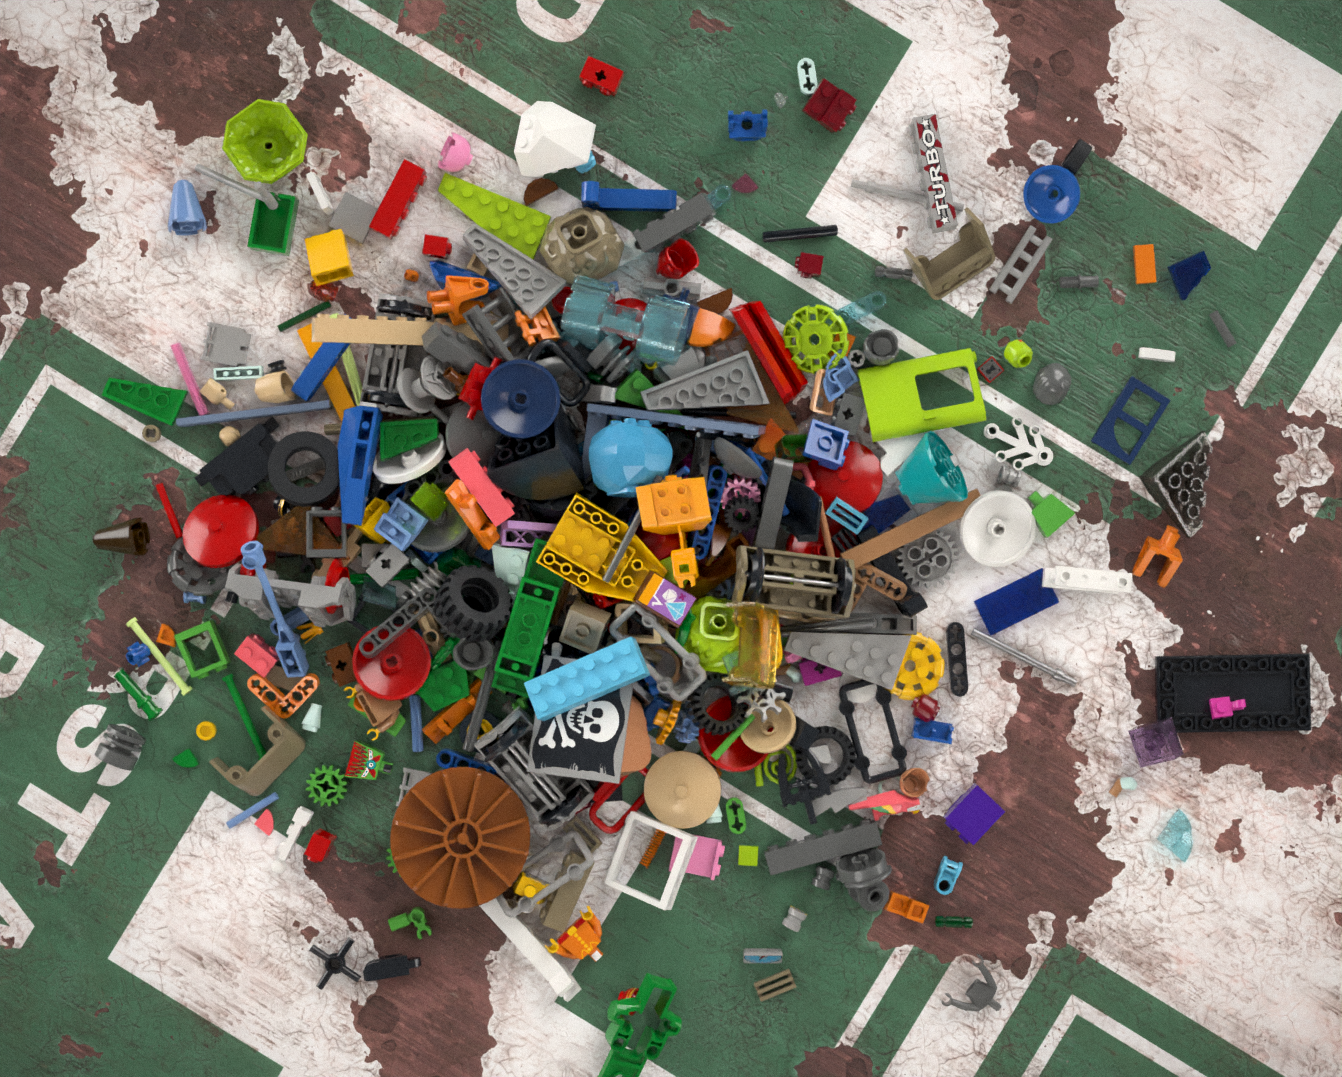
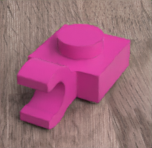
[1209,696,1246,719]

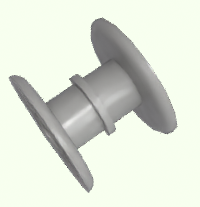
[397,355,457,413]

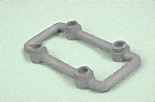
[609,603,707,701]
[496,831,594,918]

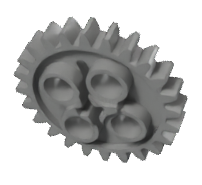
[896,529,959,588]

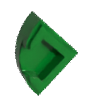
[172,748,199,768]

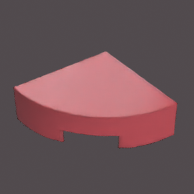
[254,809,274,836]

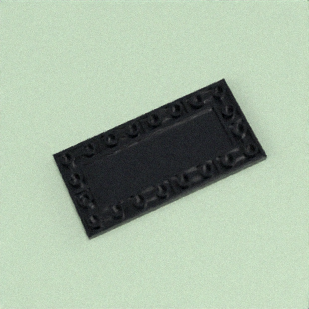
[1155,653,1311,733]

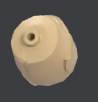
[254,371,297,403]

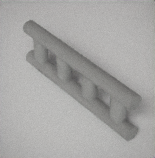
[989,225,1053,304]

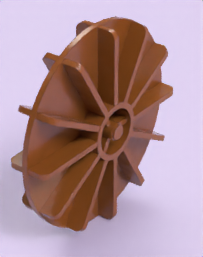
[390,767,530,909]

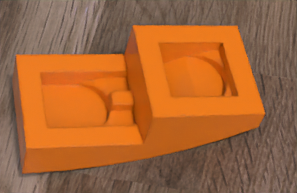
[884,891,929,923]

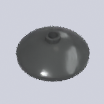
[713,437,762,479]

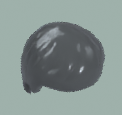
[863,329,899,366]
[1033,363,1071,405]
[453,638,495,670]

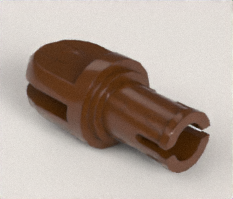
[443,367,468,393]

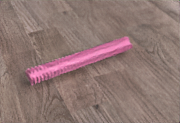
[170,343,209,416]

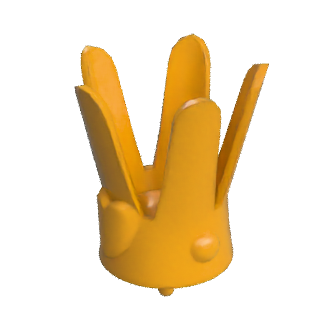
[296,622,324,644]

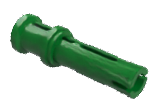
[114,669,163,721]

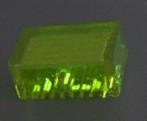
[410,482,449,521]

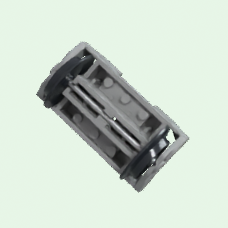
[359,293,437,418]
[474,706,595,832]

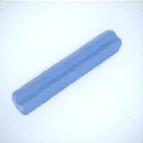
[410,695,423,752]

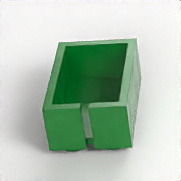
[247,192,299,256]

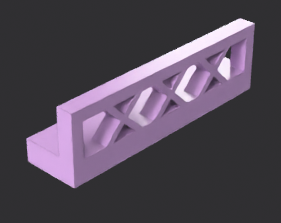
[500,520,558,548]

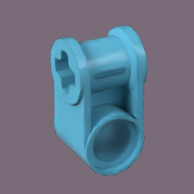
[934,856,963,895]

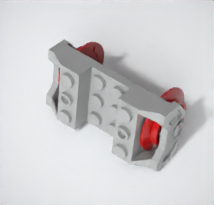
[225,552,356,627]

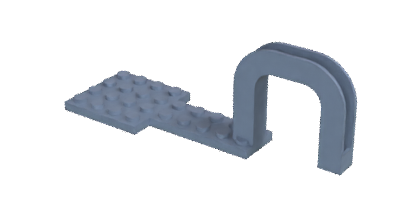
[582,403,766,481]

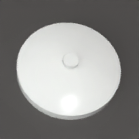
[373,433,447,484]
[960,491,1036,567]

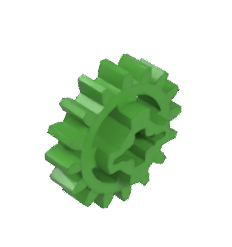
[306,765,348,807]

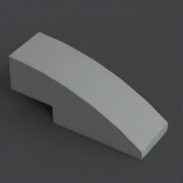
[811,787,867,817]

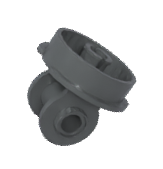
[835,848,892,911]

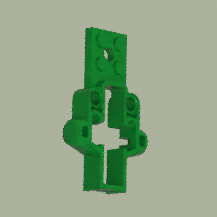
[598,973,682,1077]

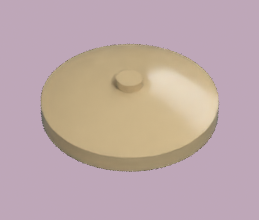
[644,751,721,829]

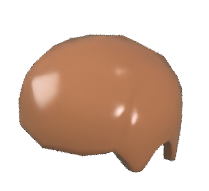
[899,768,930,798]

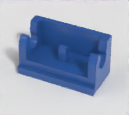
[911,717,954,744]

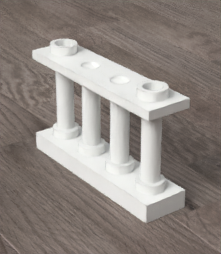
[1042,566,1132,594]

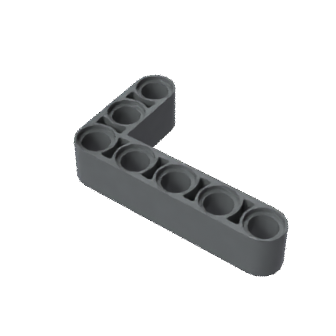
[359,587,457,658]

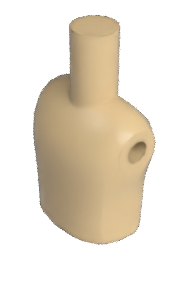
[199,378,235,410]

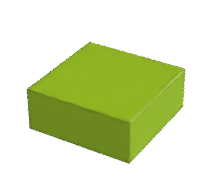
[738,845,758,866]

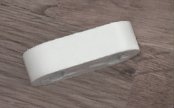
[1138,348,1176,362]

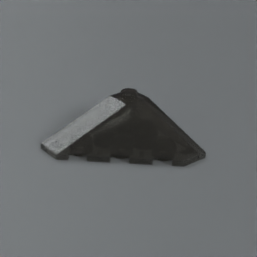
[1139,431,1213,538]

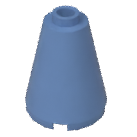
[168,180,207,236]

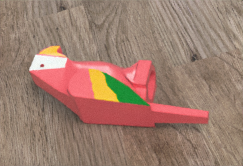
[848,790,921,821]

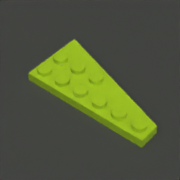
[438,173,551,260]

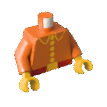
[545,906,603,962]

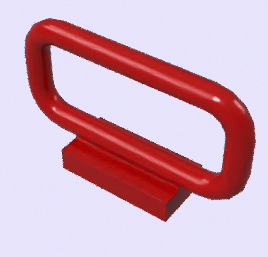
[589,767,649,834]

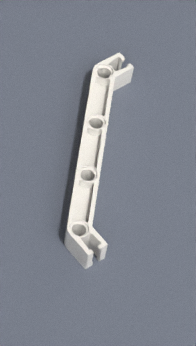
[480,898,581,1002]

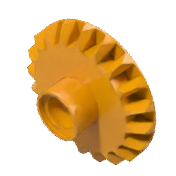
[653,700,682,745]

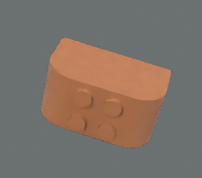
[620,696,651,777]

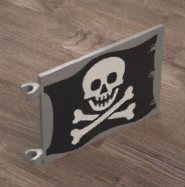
[527,643,634,784]

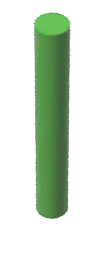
[711,714,755,761]

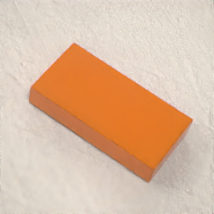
[1133,244,1156,284]

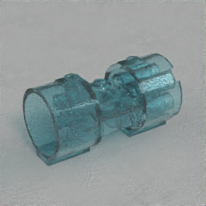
[561,275,690,366]

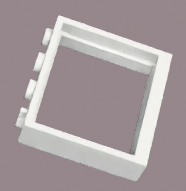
[604,811,698,910]

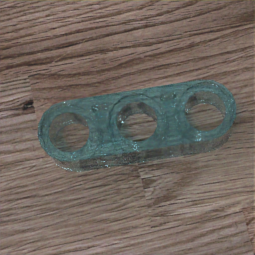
[835,291,886,326]

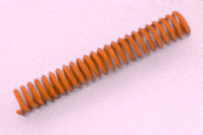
[639,829,666,869]

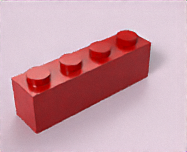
[369,159,427,240]

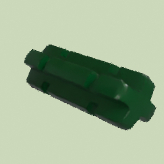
[935,916,973,928]

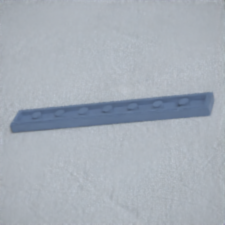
[176,400,333,427]

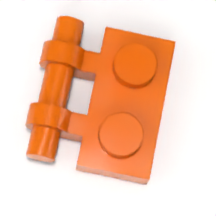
[514,307,560,346]

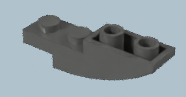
[838,613,917,635]

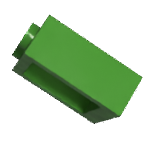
[174,620,231,680]

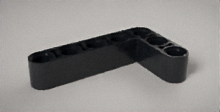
[856,525,928,617]

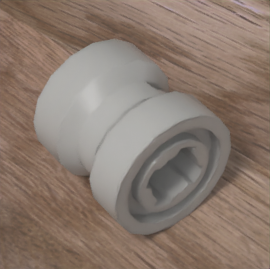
[782,906,807,932]

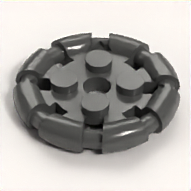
[167,536,236,596]

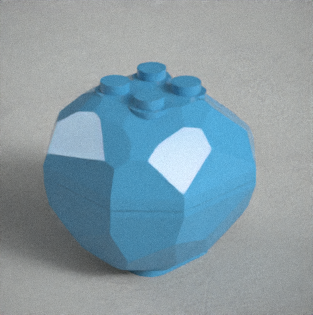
[589,418,673,498]

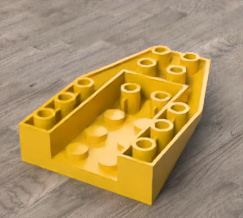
[536,492,668,601]

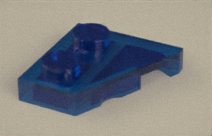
[1167,251,1211,301]

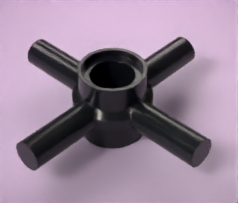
[309,937,361,990]

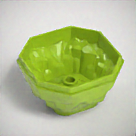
[222,99,308,184]
[675,596,753,674]

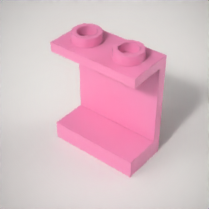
[669,834,725,880]

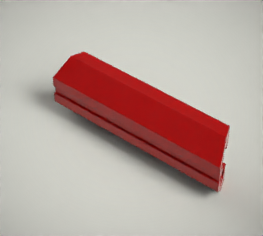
[729,301,808,405]

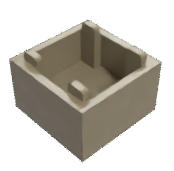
[559,599,612,654]

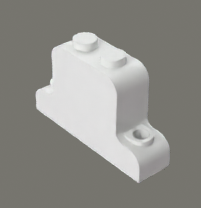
[869,430,938,476]

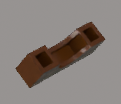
[684,533,752,601]

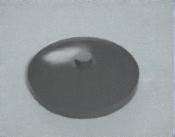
[446,402,502,468]
[402,478,470,552]

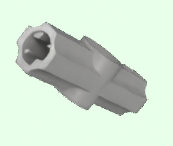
[642,277,701,300]

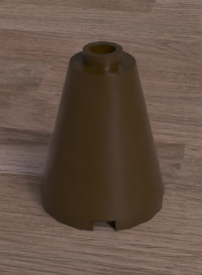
[93,518,150,556]

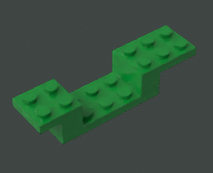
[491,538,564,698]

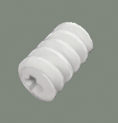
[408,561,447,600]

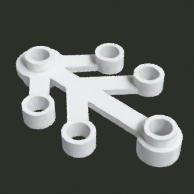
[983,416,1053,471]

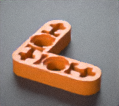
[247,673,320,719]

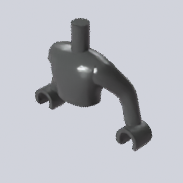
[940,954,1002,1012]

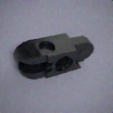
[363,953,422,981]

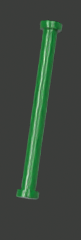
[222,674,266,760]

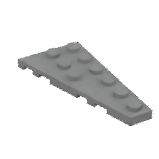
[463,224,566,319]
[640,350,770,411]
[783,632,911,690]

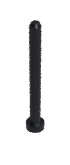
[696,431,757,448]

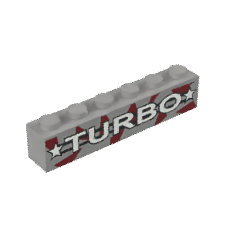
[908,114,958,233]

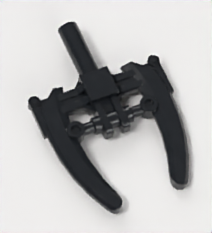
[778,748,832,825]

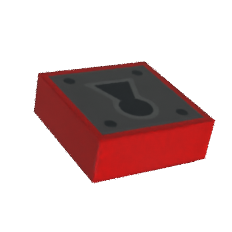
[977,356,1004,383]

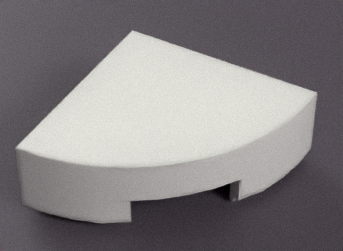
[810,744,832,763]

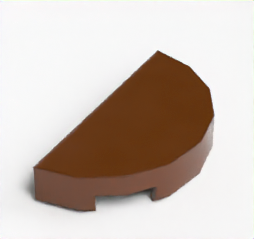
[523,178,560,206]
[696,288,733,314]

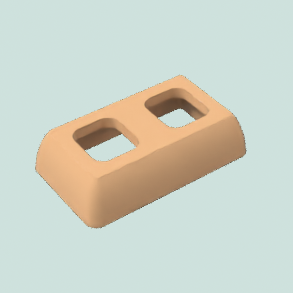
[809,369,836,416]

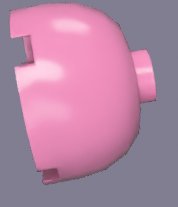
[438,132,473,172]

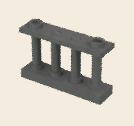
[462,287,545,365]

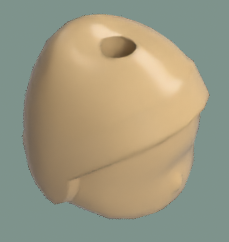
[219,425,241,447]

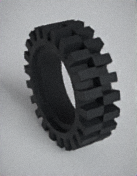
[687,673,748,735]
[795,726,856,786]

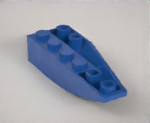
[338,406,383,526]

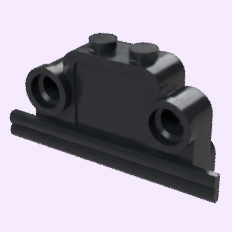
[195,416,280,495]

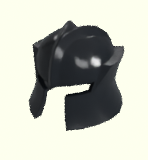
[540,625,577,658]

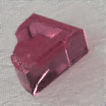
[731,174,759,193]

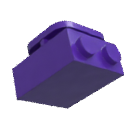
[943,783,1005,845]

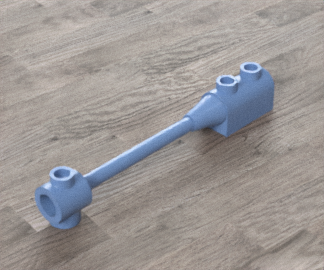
[241,541,309,678]

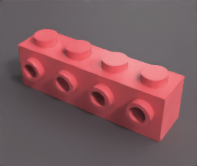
[448,448,515,527]

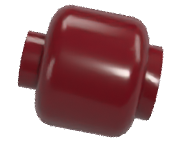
[910,694,941,722]

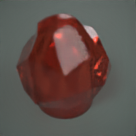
[309,280,339,302]

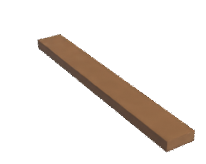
[840,488,981,568]

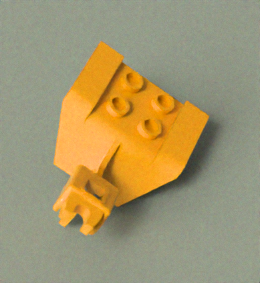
[636,475,712,588]

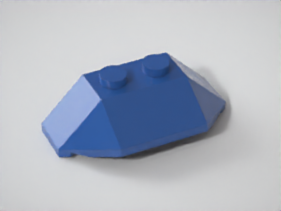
[429,260,504,301]

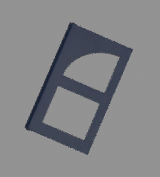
[1091,376,1171,465]

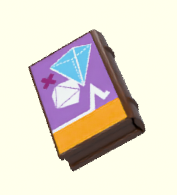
[632,570,697,628]

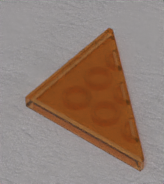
[727,343,799,433]
[256,506,351,560]

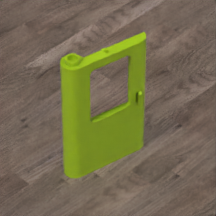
[857,348,986,442]

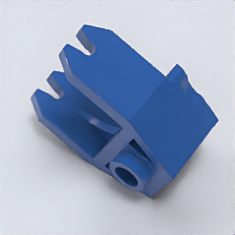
[728,110,768,141]

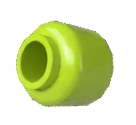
[1004,339,1033,368]

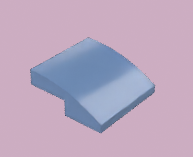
[374,497,429,551]

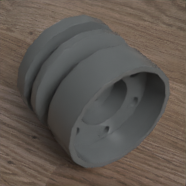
[586,331,638,384]
[95,724,146,771]

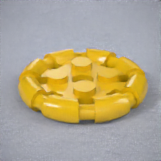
[885,632,945,700]

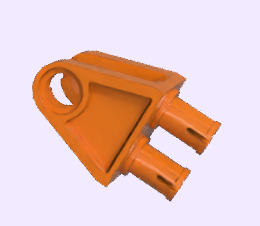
[427,275,489,326]
[1132,525,1183,588]

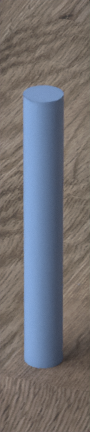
[226,792,279,829]

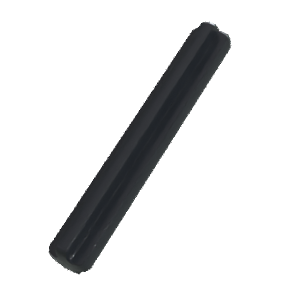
[762,225,838,243]

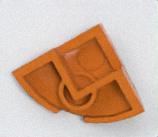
[689,308,735,347]

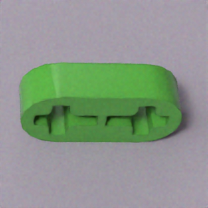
[726,797,746,834]

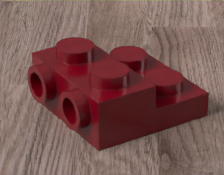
[802,78,857,133]

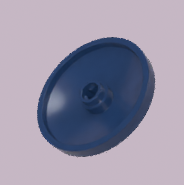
[481,359,560,439]

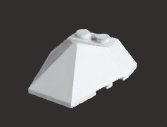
[514,101,596,178]

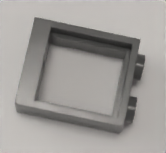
[306,507,348,559]

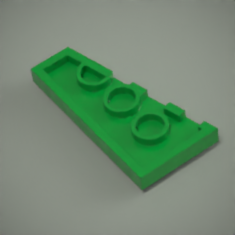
[101,378,188,426]

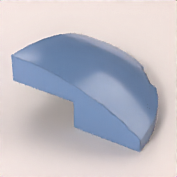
[823,349,859,402]

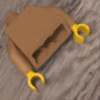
[344,684,402,740]

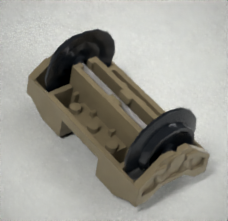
[731,545,856,619]

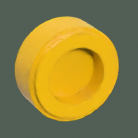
[196,721,217,741]

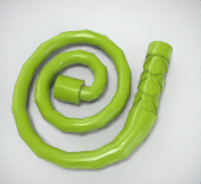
[754,744,797,786]

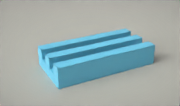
[825,496,868,535]

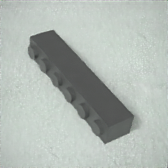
[764,818,882,875]

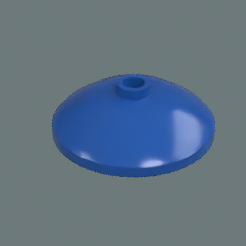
[1023,165,1080,223]

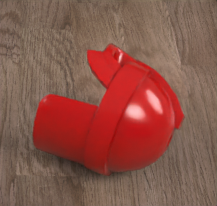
[656,238,699,279]

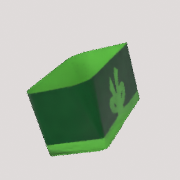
[774,435,814,462]

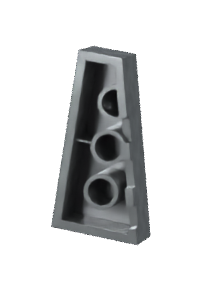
[632,193,717,254]
[422,321,493,376]

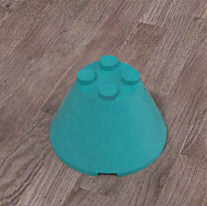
[895,431,968,505]

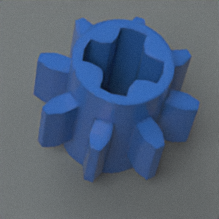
[126,641,150,667]

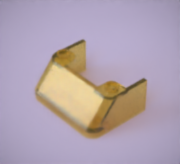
[722,602,779,689]

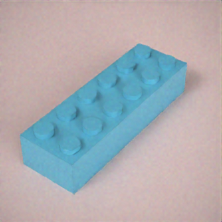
[524,637,650,721]

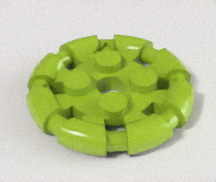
[782,304,849,374]

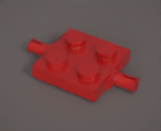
[458,357,502,420]

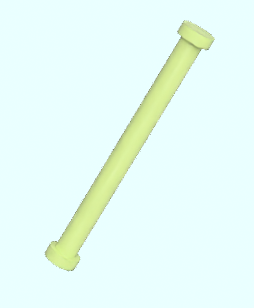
[126,617,193,696]

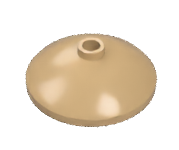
[740,698,796,753]

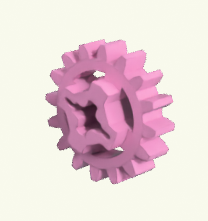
[720,475,761,516]

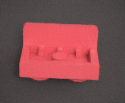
[234,633,280,678]

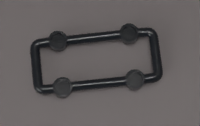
[838,679,907,784]

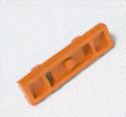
[445,479,500,550]
[422,677,493,744]

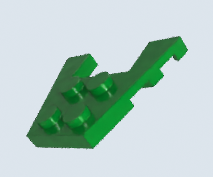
[417,637,470,712]

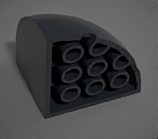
[487,403,585,500]

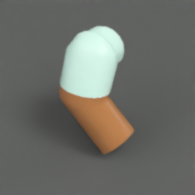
[774,664,801,683]
[1109,777,1137,798]

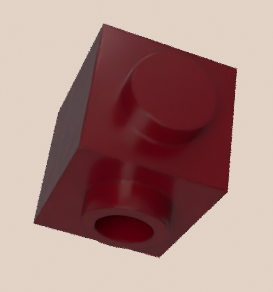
[794,252,824,279]

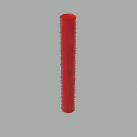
[155,483,183,539]

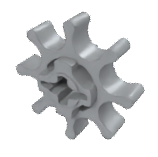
[736,673,786,723]

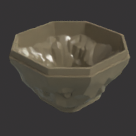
[539,207,625,288]

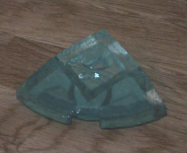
[1156,808,1193,863]

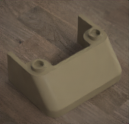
[903,207,996,300]
[209,705,306,796]

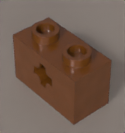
[324,642,356,687]

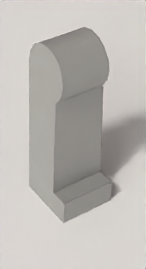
[573,383,617,404]

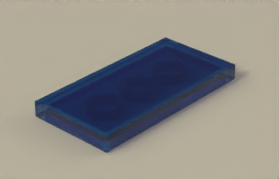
[973,568,1059,636]

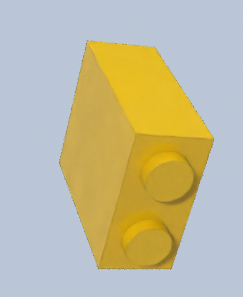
[305,229,354,286]

